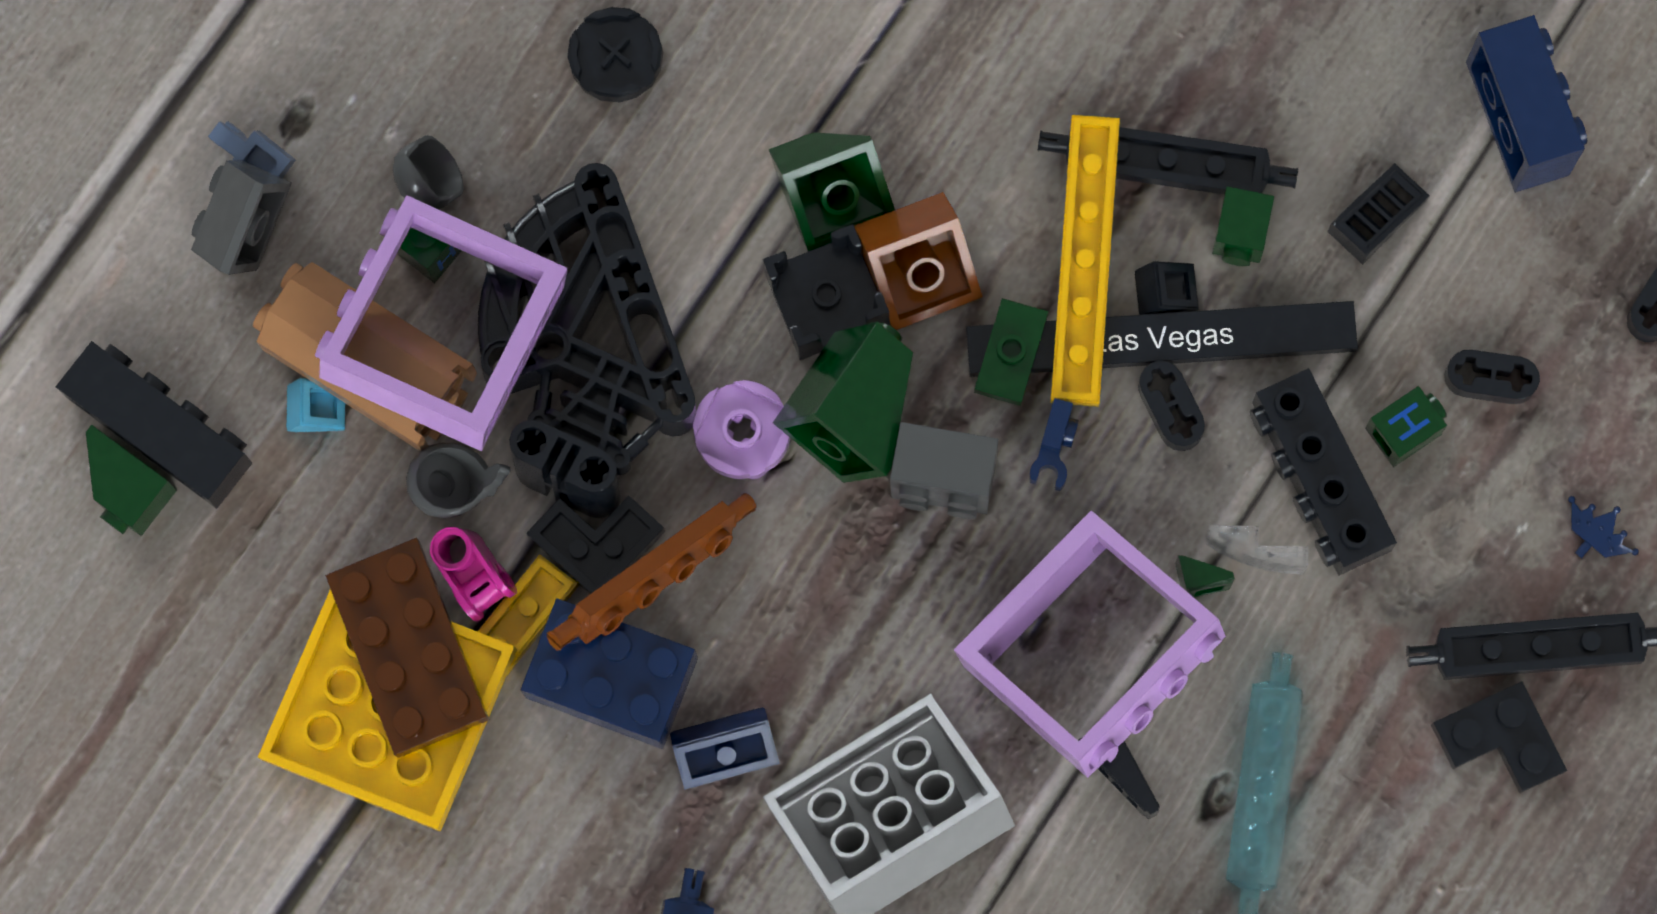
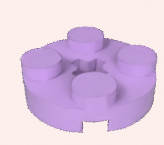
[693,380,790,479]

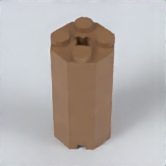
[253,262,477,451]

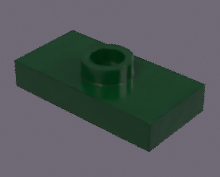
[974,298,1049,406]

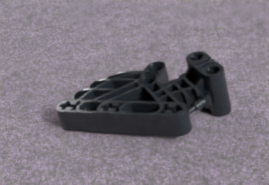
[478,163,696,518]

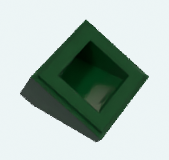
[1175,555,1235,597]

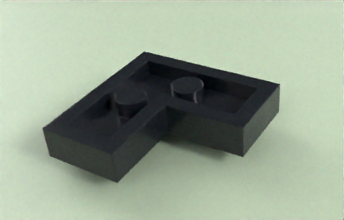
[526,495,665,594]
[1431,681,1567,793]

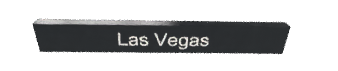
[966,301,1358,377]

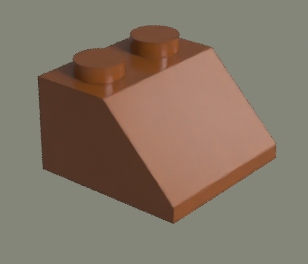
[854,192,983,330]

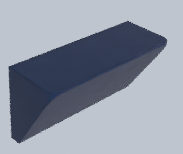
[670,707,780,790]

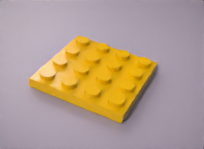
[257,589,518,832]

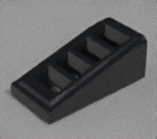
[1328,163,1430,265]
[1078,738,1160,820]

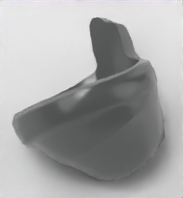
[406,443,511,519]

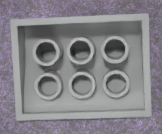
[763,694,1015,914]

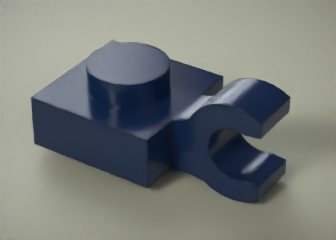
[1029,398,1079,491]

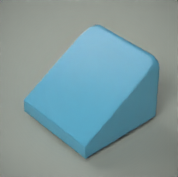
[287,378,345,432]

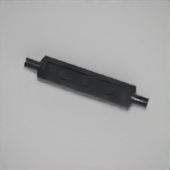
[1037,127,1298,194]
[1406,612,1657,680]

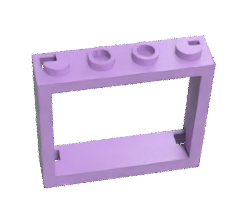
[315,195,568,451]
[954,511,1226,778]

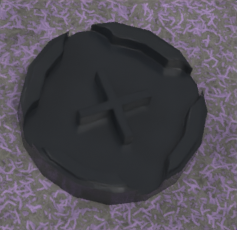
[567,7,663,103]

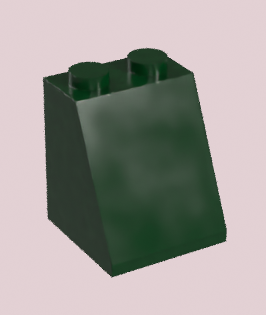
[773,321,913,483]

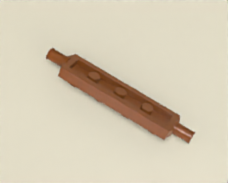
[547,493,757,651]

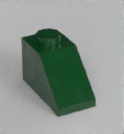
[86,425,177,536]

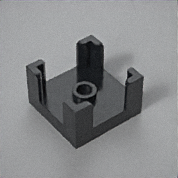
[763,224,890,360]

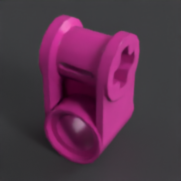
[430,527,517,622]

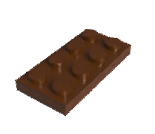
[325,537,490,758]

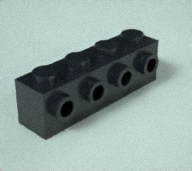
[55,341,252,509]
[1250,368,1397,576]

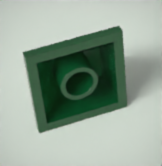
[769,132,895,252]

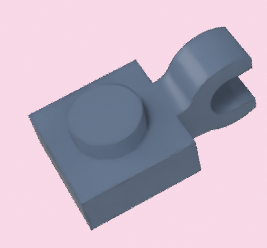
[208,121,296,178]

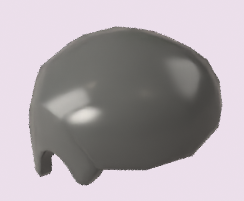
[393,135,464,210]

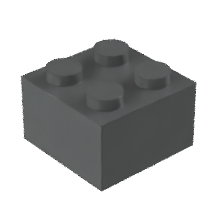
[890,422,998,519]

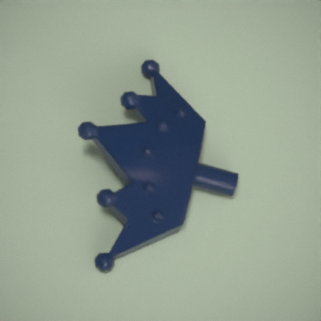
[1568,496,1639,559]

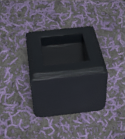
[1135,261,1199,315]

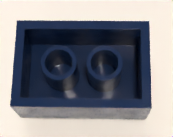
[1466,15,1587,193]
[520,598,698,749]

